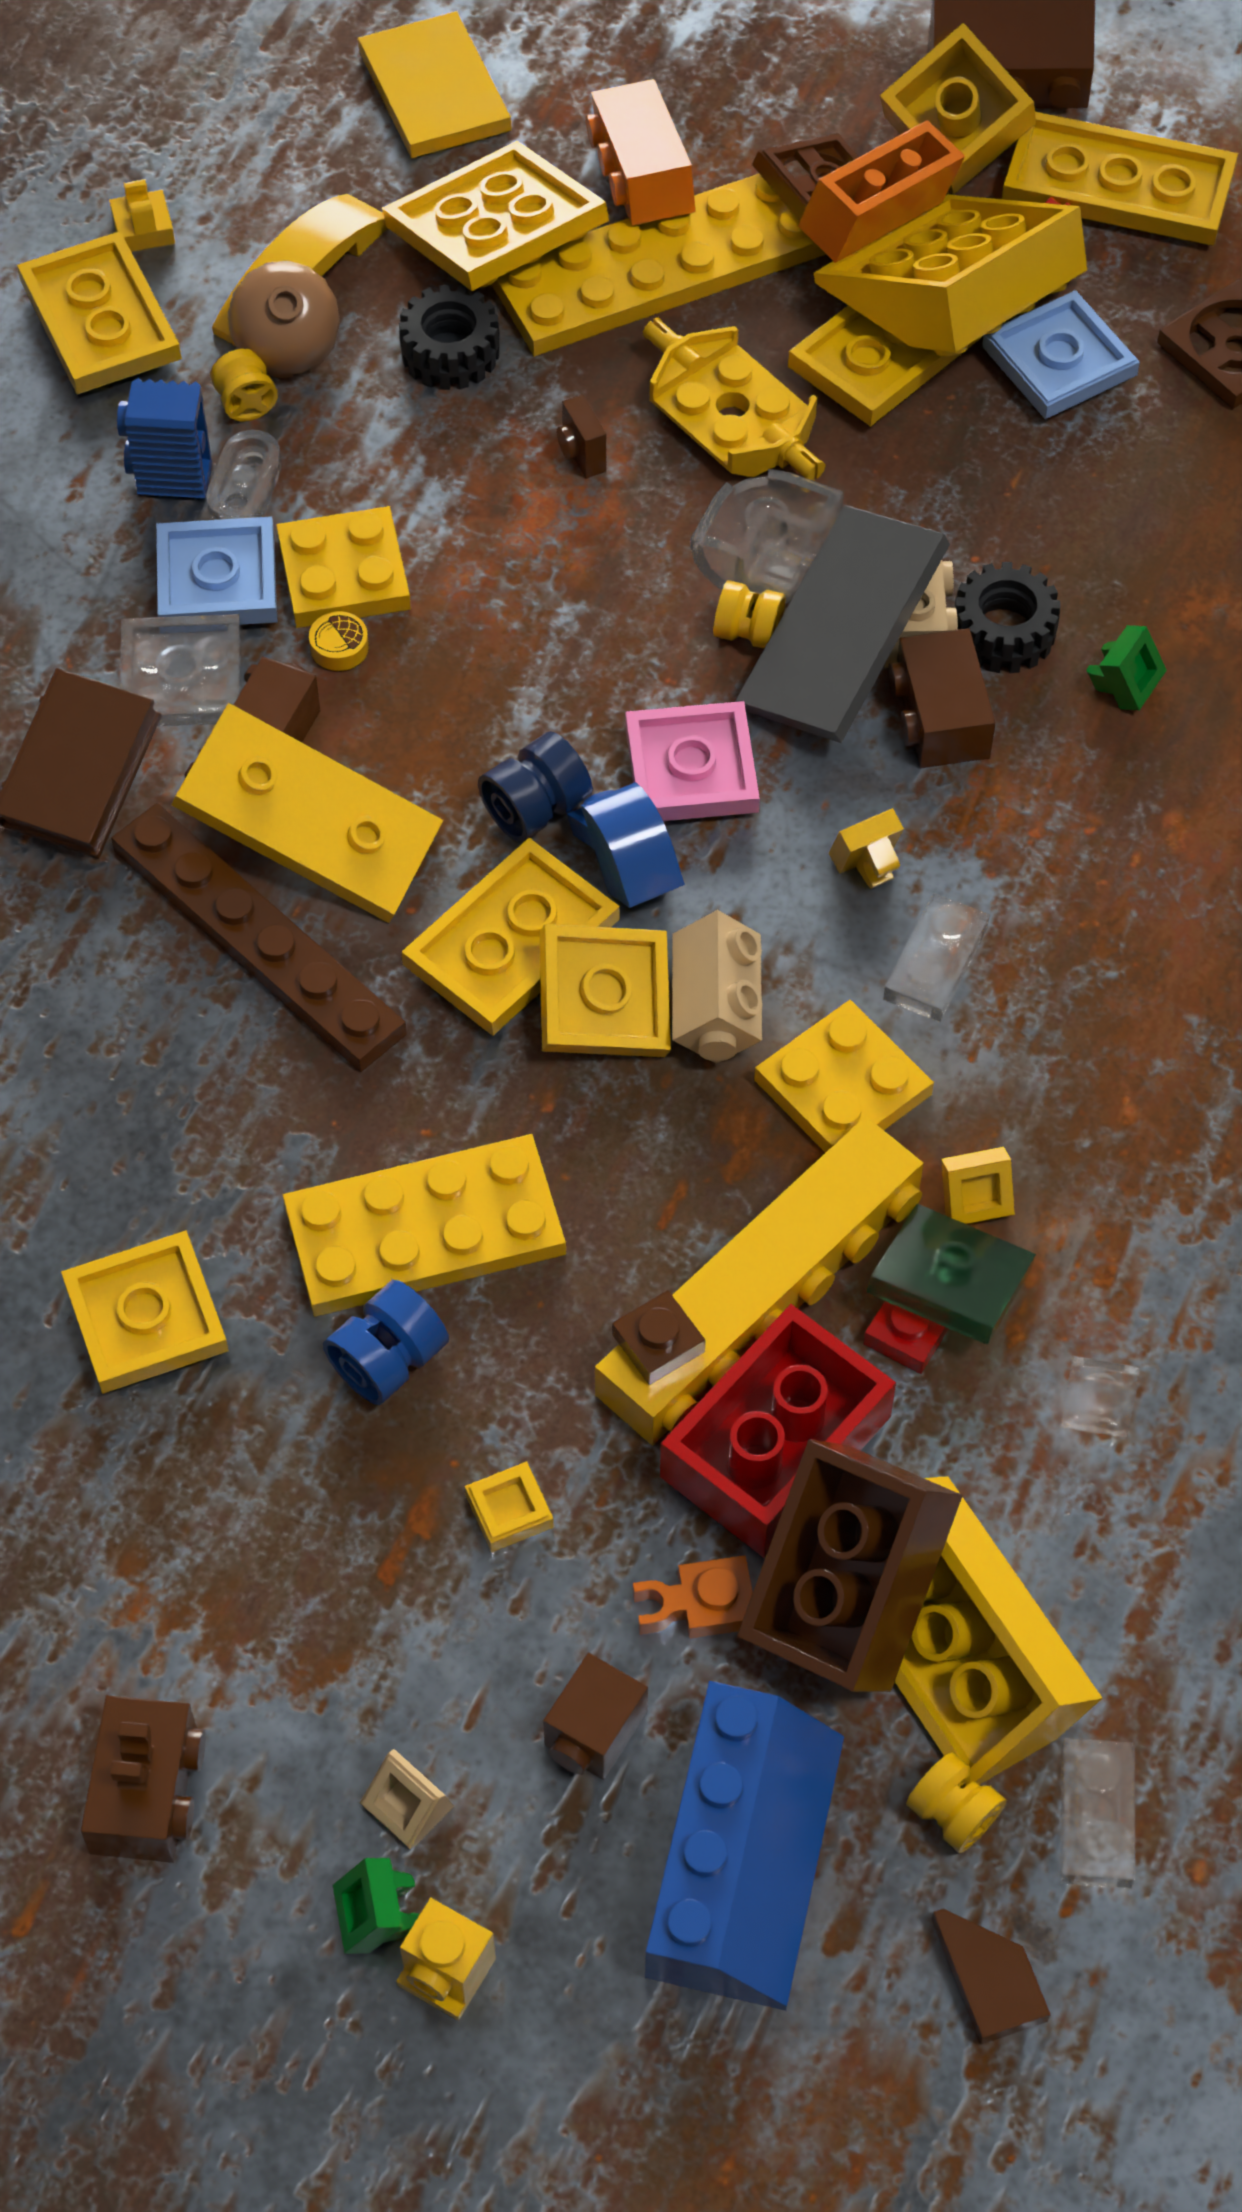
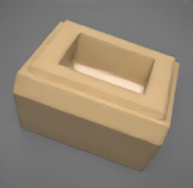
[360,1749,454,1849]

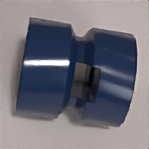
[478,731,593,843]

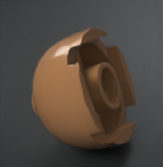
[228,260,340,378]

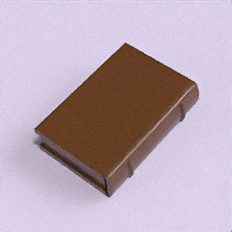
[0,668,162,859]

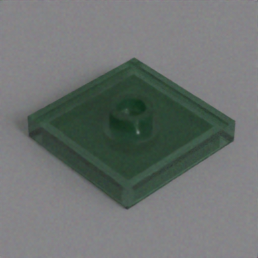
[866,1204,1036,1345]

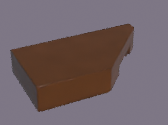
[931,1909,1051,2045]

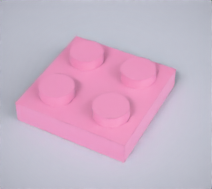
[625,701,760,821]

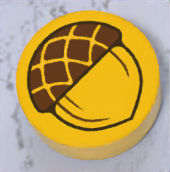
[309,611,369,671]

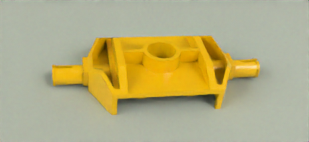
[643,318,825,483]

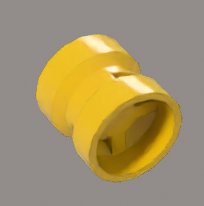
[713,580,786,649]
[906,1752,1007,1853]

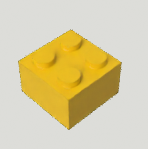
[880,23,1036,195]

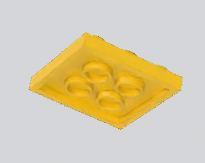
[382,141,609,291]

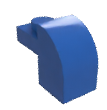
[567,782,685,908]

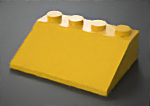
[814,195,1087,356]

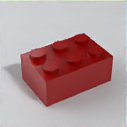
[660,1304,896,1558]

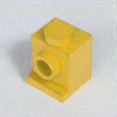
[396,1897,496,2021]

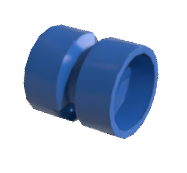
[322,1279,449,1406]

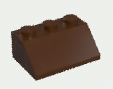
[927,0,1095,109]

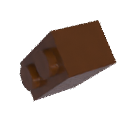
[888,628,996,768]

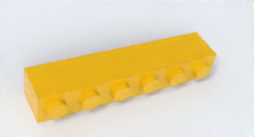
[595,1116,924,1446]

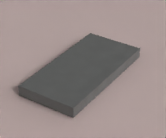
[736,505,950,743]

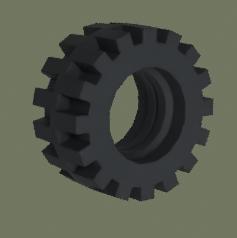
[399,285,500,390]
[954,562,1060,673]

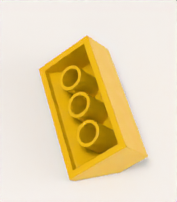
[895,1476,1103,1785]

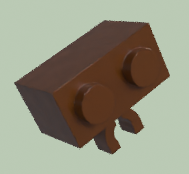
[81,1695,206,1863]

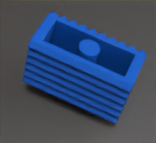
[117,378,212,498]

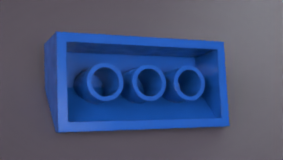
[645,1681,844,2011]

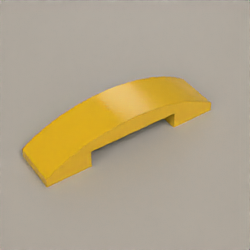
[212,194,387,346]

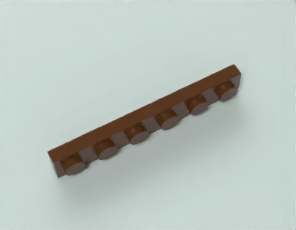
[111,803,407,1072]

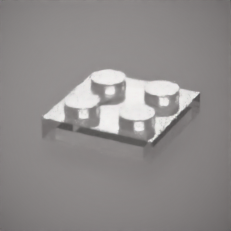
[119,614,241,727]

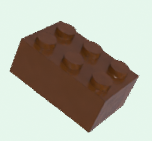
[737,1439,963,1692]

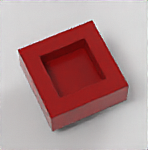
[863,1282,954,1374]

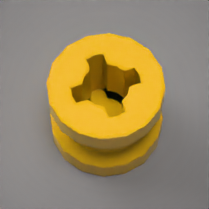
[210,349,278,421]

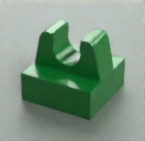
[1086,625,1167,711]
[332,1858,420,1954]

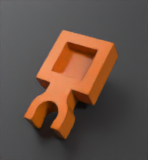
[633,1555,753,1639]

